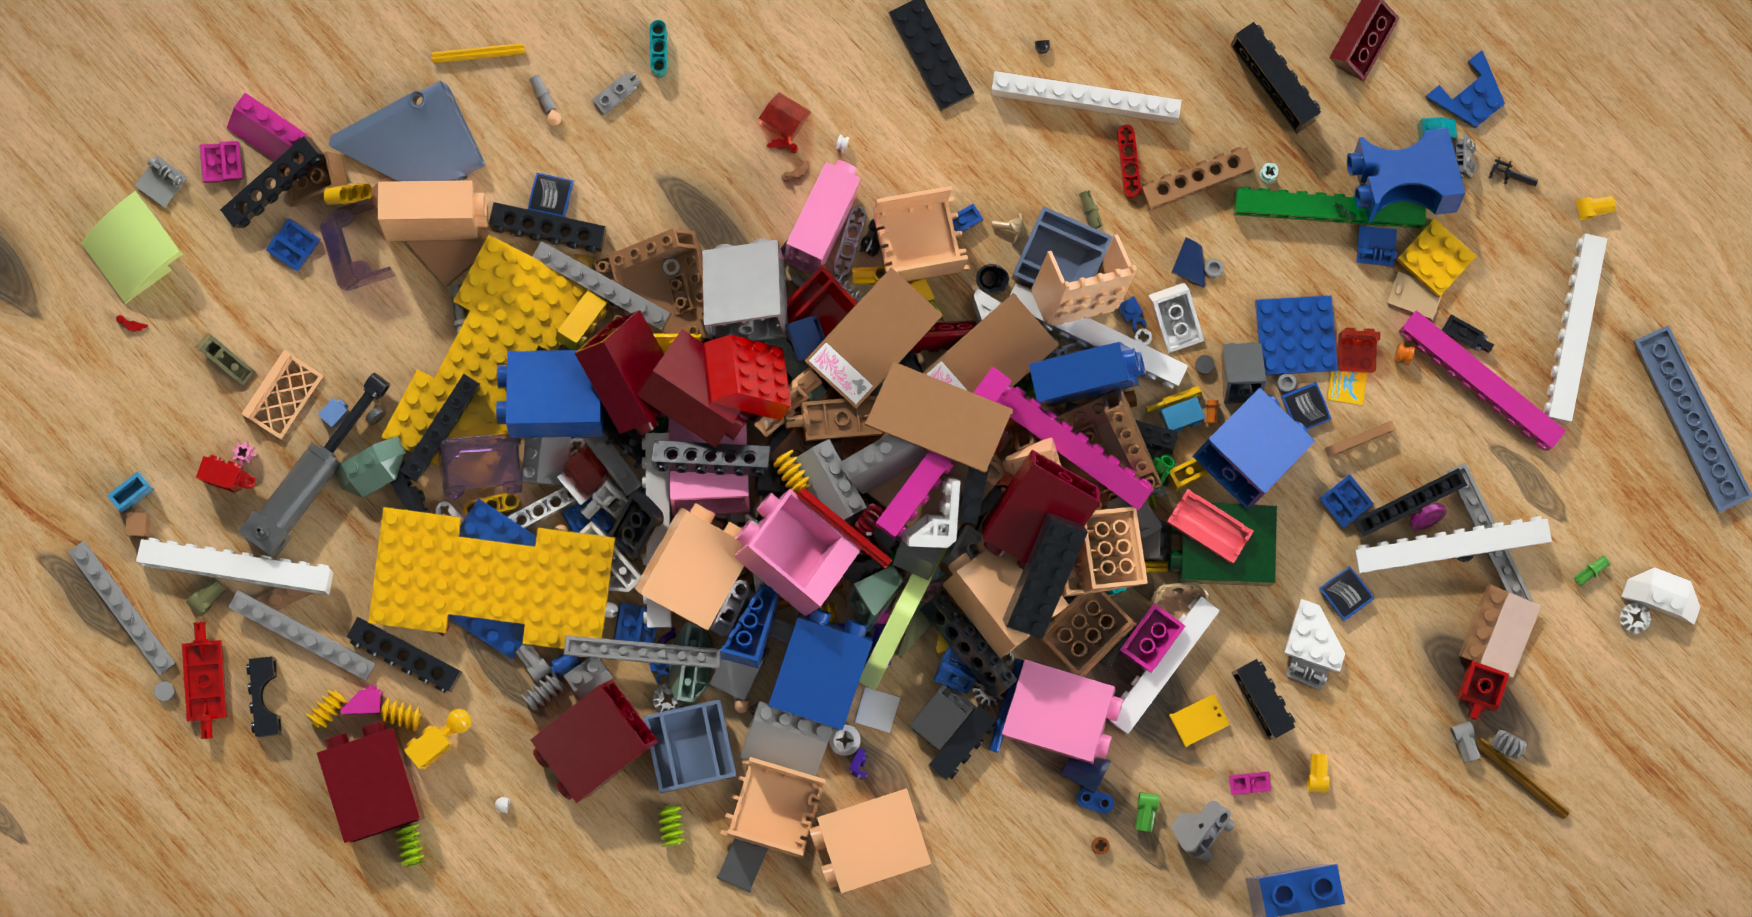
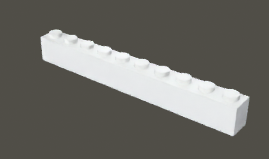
[991,71,1182,124]
[1543,234,1607,424]
[1010,283,1188,389]
[642,433,672,628]
[1354,516,1552,574]
[136,538,334,595]

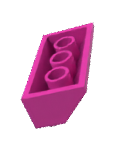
[226,93,309,169]

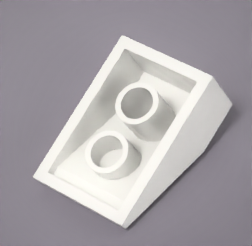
[1148,283,1204,353]

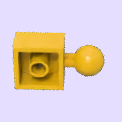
[404,709,471,770]

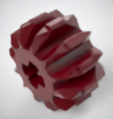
[854,503,884,537]

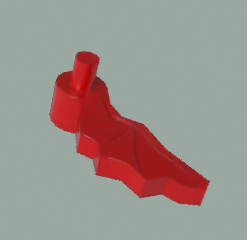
[767,138,798,153]
[116,315,148,332]

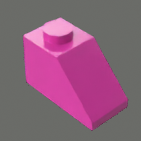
[341,686,383,715]

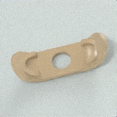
[1151,582,1209,604]

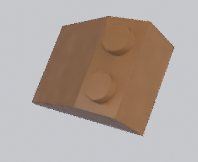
[285,151,348,207]

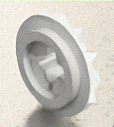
[1620,603,1651,634]
[653,683,684,712]
[829,725,860,756]

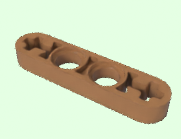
[1325,420,1396,458]

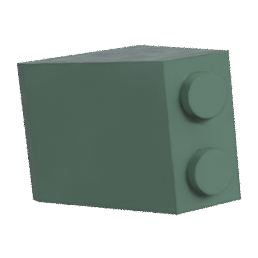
[847,565,903,632]

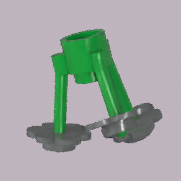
[1152,455,1175,497]

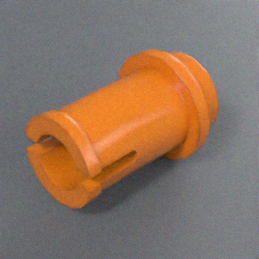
[1205,400,1220,424]

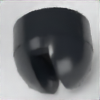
[1035,40,1050,54]

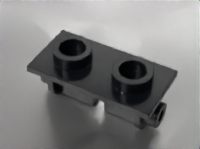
[859,219,884,257]

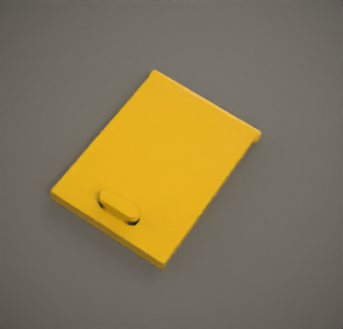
[1169,693,1230,747]

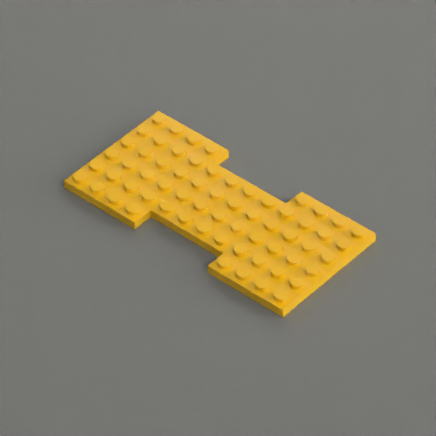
[381,235,590,490]
[368,507,615,649]

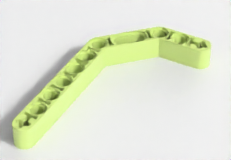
[859,548,948,691]

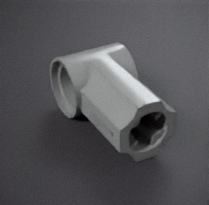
[516,644,552,683]
[1450,721,1481,763]

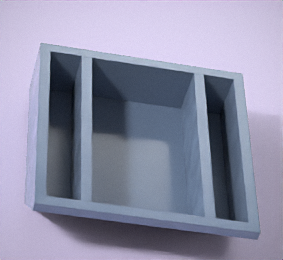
[1011,206,1113,288]
[644,699,737,793]

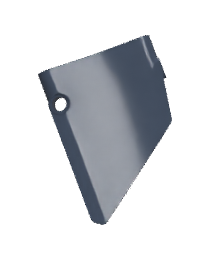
[329,80,486,182]

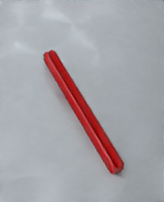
[797,488,892,568]

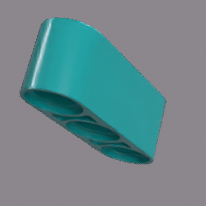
[649,20,668,78]

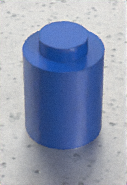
[550,653,581,677]

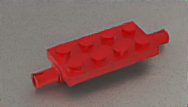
[182,622,227,739]

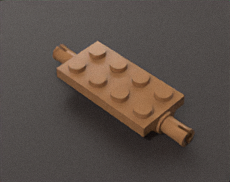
[784,396,882,442]

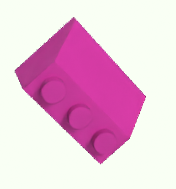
[1120,603,1186,673]

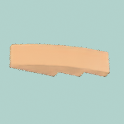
[754,366,823,437]

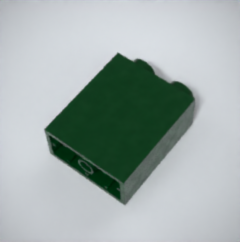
[1169,503,1277,587]

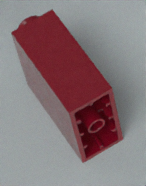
[574,310,665,435]
[637,329,751,448]
[982,450,1101,570]
[531,679,659,803]
[317,721,425,843]

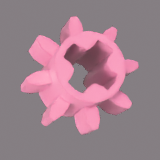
[231,441,257,466]

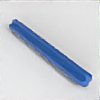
[989,659,1024,752]

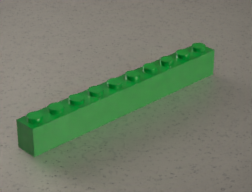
[1233,187,1426,229]

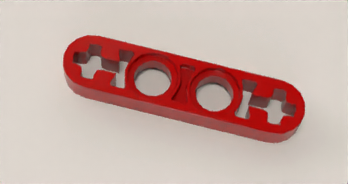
[1117,124,1141,198]

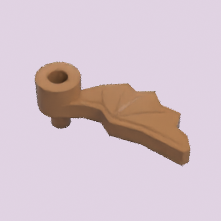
[781,160,809,181]

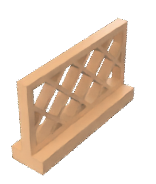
[242,350,324,440]

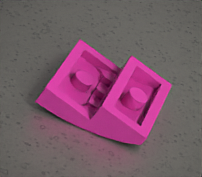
[199,141,243,183]

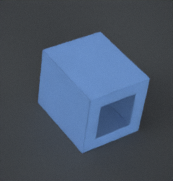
[318,398,350,430]

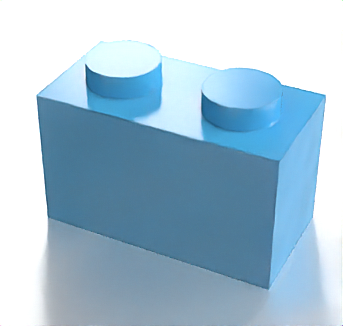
[1159,397,1205,434]
[107,471,154,513]

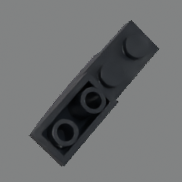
[390,458,430,513]

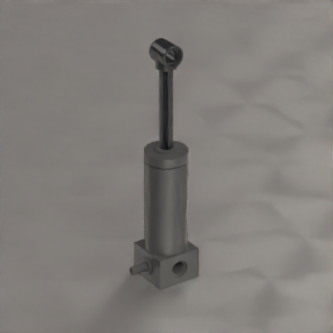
[238,372,390,559]

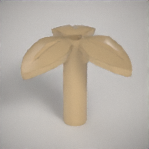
[992,213,1024,245]

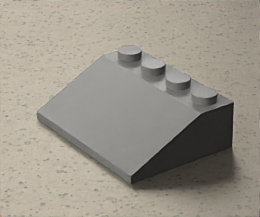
[740,701,833,776]

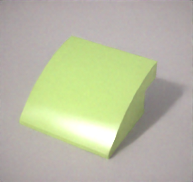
[81,191,183,304]

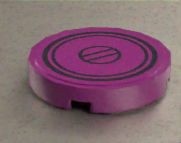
[1409,503,1447,531]

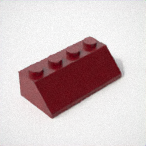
[1329,0,1399,81]
[909,320,980,353]

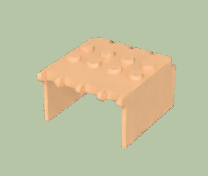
[873,186,970,281]
[1031,235,1137,327]
[720,757,826,858]

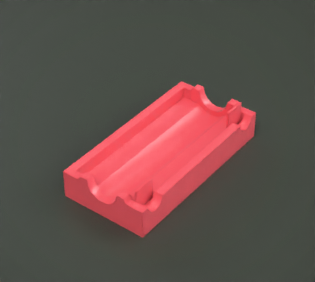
[1166,489,1254,564]

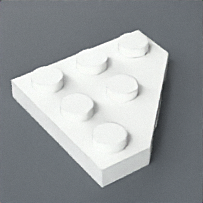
[1283,599,1345,673]

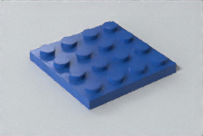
[1255,295,1338,376]

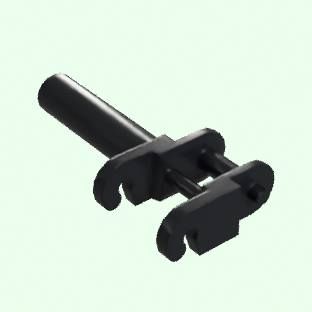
[1488,157,1538,186]

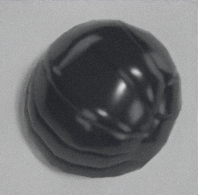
[976,263,1009,294]

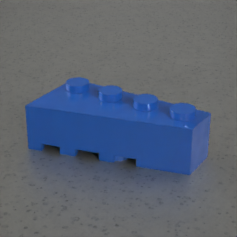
[720,585,780,668]

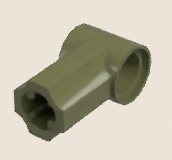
[186,578,227,617]

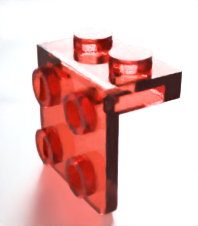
[1338,328,1380,373]

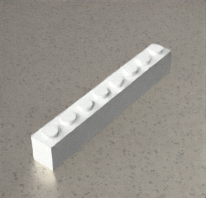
[1108,597,1220,735]

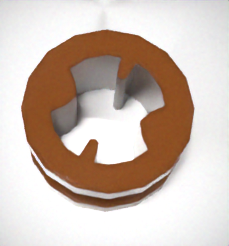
[1091,837,1110,854]

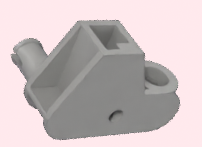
[581,477,628,536]
[709,578,756,636]
[1171,801,1235,863]

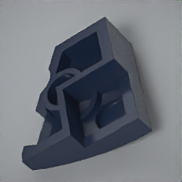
[1171,237,1205,288]
[1059,757,1111,793]

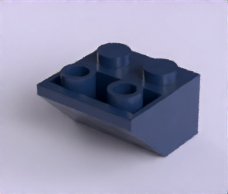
[785,316,825,362]

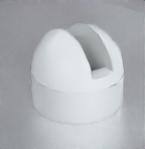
[605,601,618,618]
[495,797,510,813]

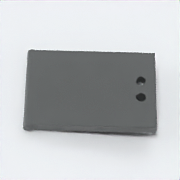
[1106,496,1163,540]
[717,838,768,892]

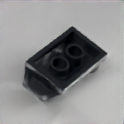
[609,492,664,562]

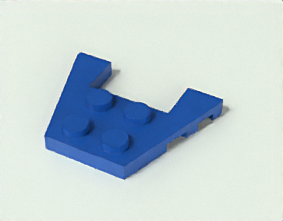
[1425,50,1505,128]

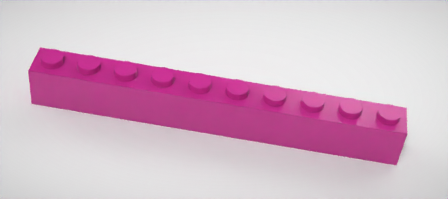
[1399,310,1566,451]
[875,367,1012,539]
[998,385,1154,510]

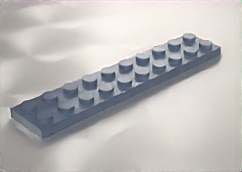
[1633,325,1752,513]

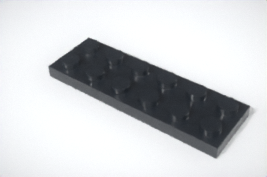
[889,0,974,111]

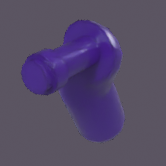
[657,627,676,644]

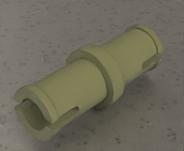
[1079,190,1103,229]

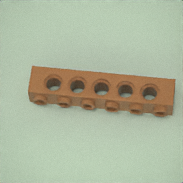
[1140,147,1256,212]

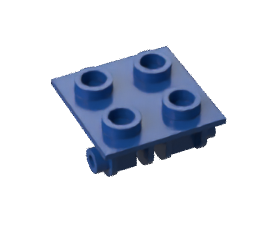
[1356,226,1397,267]

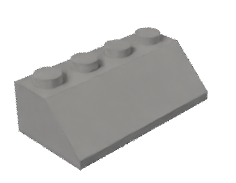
[840,434,928,495]
[521,437,571,486]
[794,439,867,521]

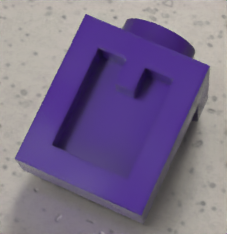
[849,748,868,779]

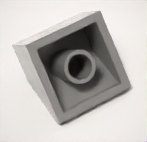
[564,658,619,700]

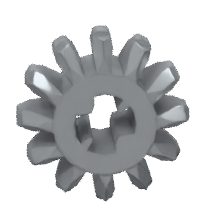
[973,681,1006,707]
[1492,730,1527,759]

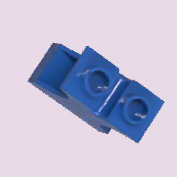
[1346,128,1465,222]

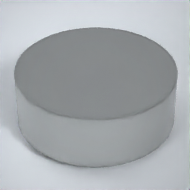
[1204,259,1223,279]
[1277,373,1297,393]
[154,681,175,701]

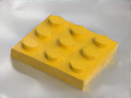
[1396,218,1477,298]

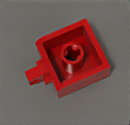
[196,454,257,493]
[1457,661,1510,720]

